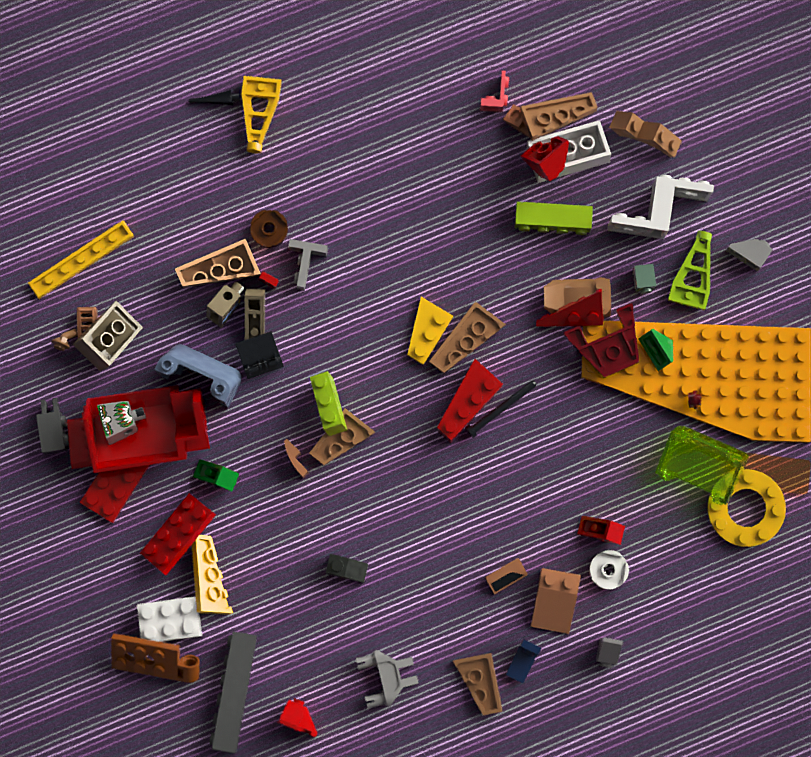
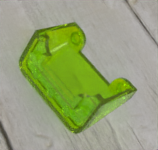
[655,426,749,505]

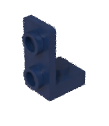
[506,639,542,683]

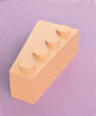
[175,239,261,288]

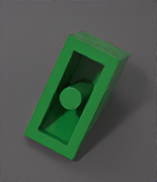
[193,459,239,492]

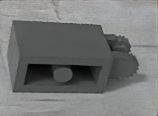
[36,397,69,455]

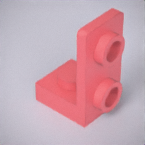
[480,71,509,112]

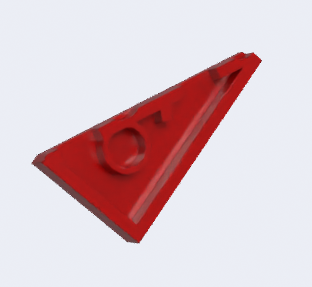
[536,289,604,327]

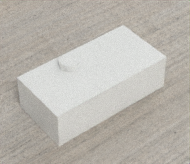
[527,120,611,183]

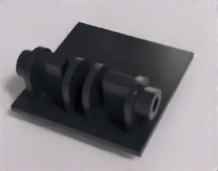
[235,331,284,379]

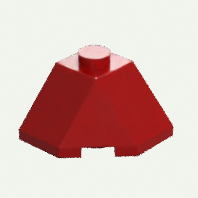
[521,136,569,181]
[279,698,318,737]

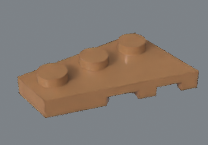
[453,653,503,715]

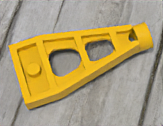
[242,76,281,154]

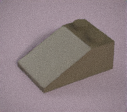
[73,301,143,371]

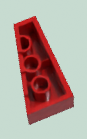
[437,359,503,443]

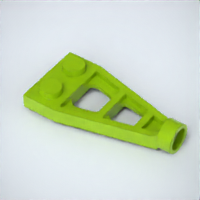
[668,231,712,310]

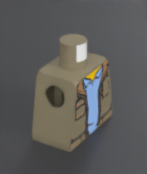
[206,282,244,328]

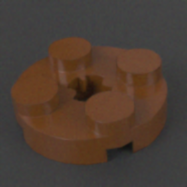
[250,210,289,249]

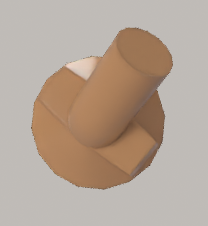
[51,329,78,351]

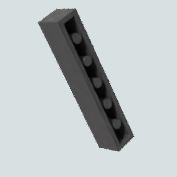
[209,631,257,753]

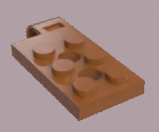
[111,633,200,683]

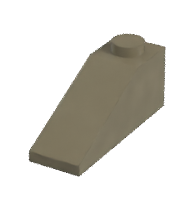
[244,289,265,340]

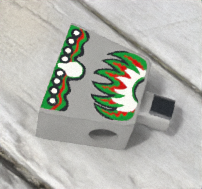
[97,401,146,445]

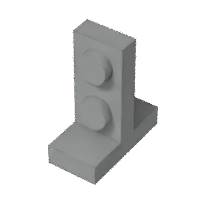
[289,239,328,291]

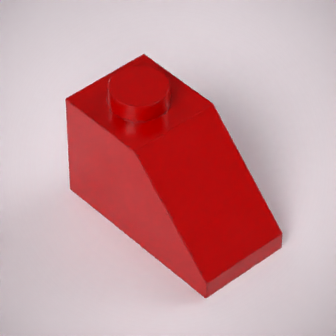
[577,516,625,545]

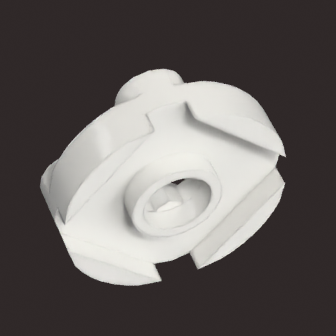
[589,550,629,590]

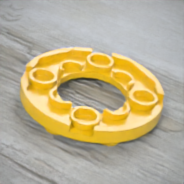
[707,469,786,547]

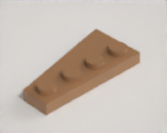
[429,302,506,374]

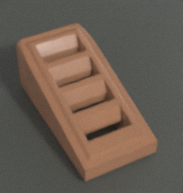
[77,307,98,338]

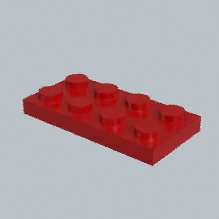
[80,465,150,523]
[140,493,216,575]

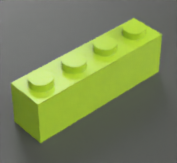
[515,202,593,235]

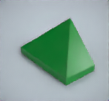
[638,329,673,371]

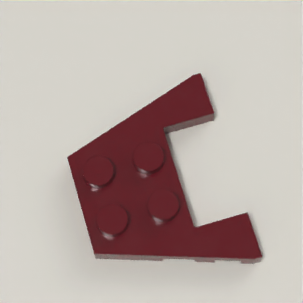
[563,303,639,378]

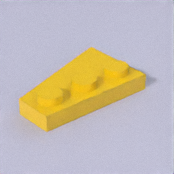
[407,297,453,365]

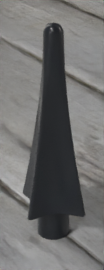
[188,90,240,106]

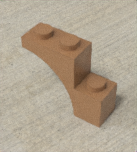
[609,111,682,157]

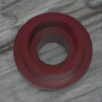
[688,390,701,410]

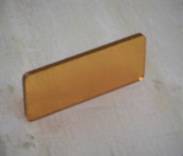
[724,451,811,495]

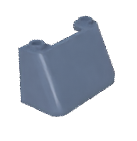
[154,344,242,408]

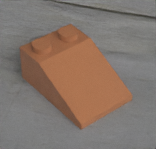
[531,568,581,634]

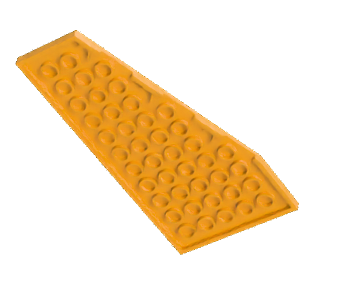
[581,321,811,443]

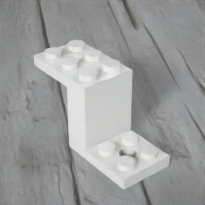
[608,175,714,239]

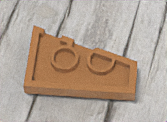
[309,408,375,466]

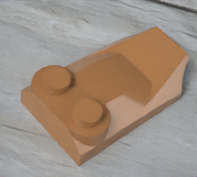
[544,277,611,317]

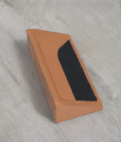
[485,558,528,595]

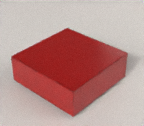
[259,271,279,289]

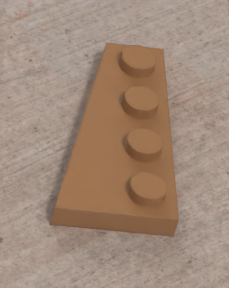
[520,92,598,141]

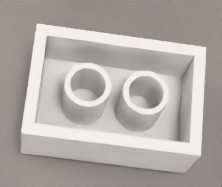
[137,597,202,642]

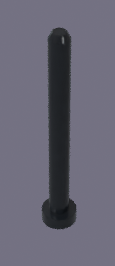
[465,380,537,438]

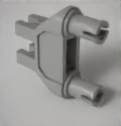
[356,650,418,709]

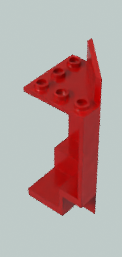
[67,385,210,473]

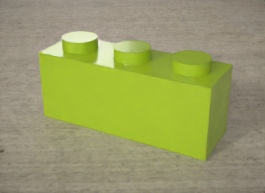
[310,371,347,436]

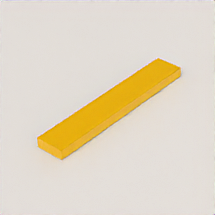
[28,220,134,299]

